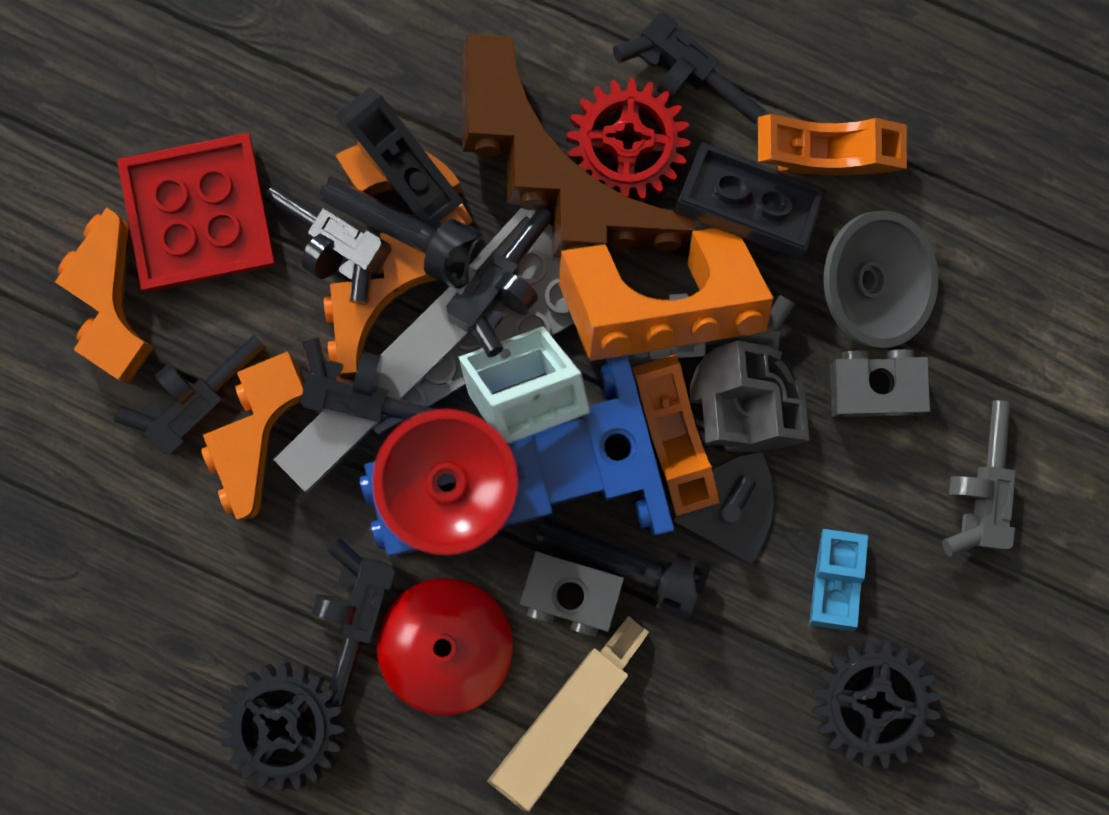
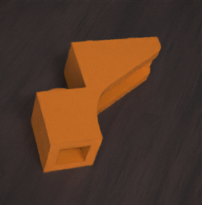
[55,207,154,384]
[201,352,305,521]

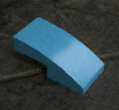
[809,529,868,632]

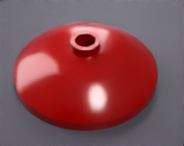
[373,409,518,554]
[377,578,513,715]

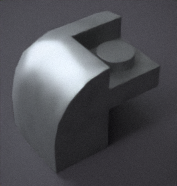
[689,340,810,452]

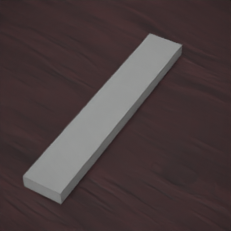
[273,267,501,493]

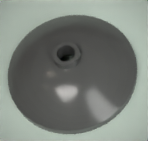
[824,211,938,348]

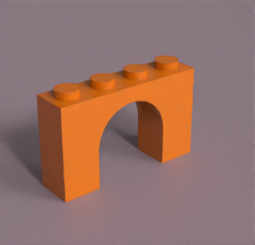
[559,228,773,361]

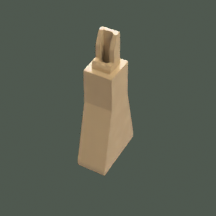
[486,616,649,811]

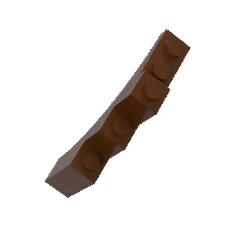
[462,33,695,257]

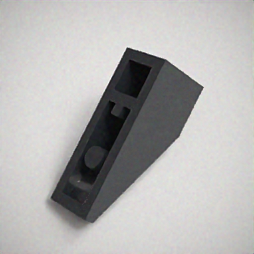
[334,87,464,227]

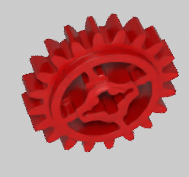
[566,78,690,202]

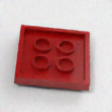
[117,133,277,292]

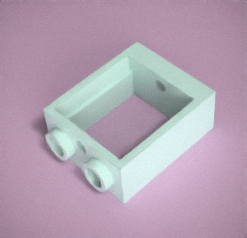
[458,326,590,444]

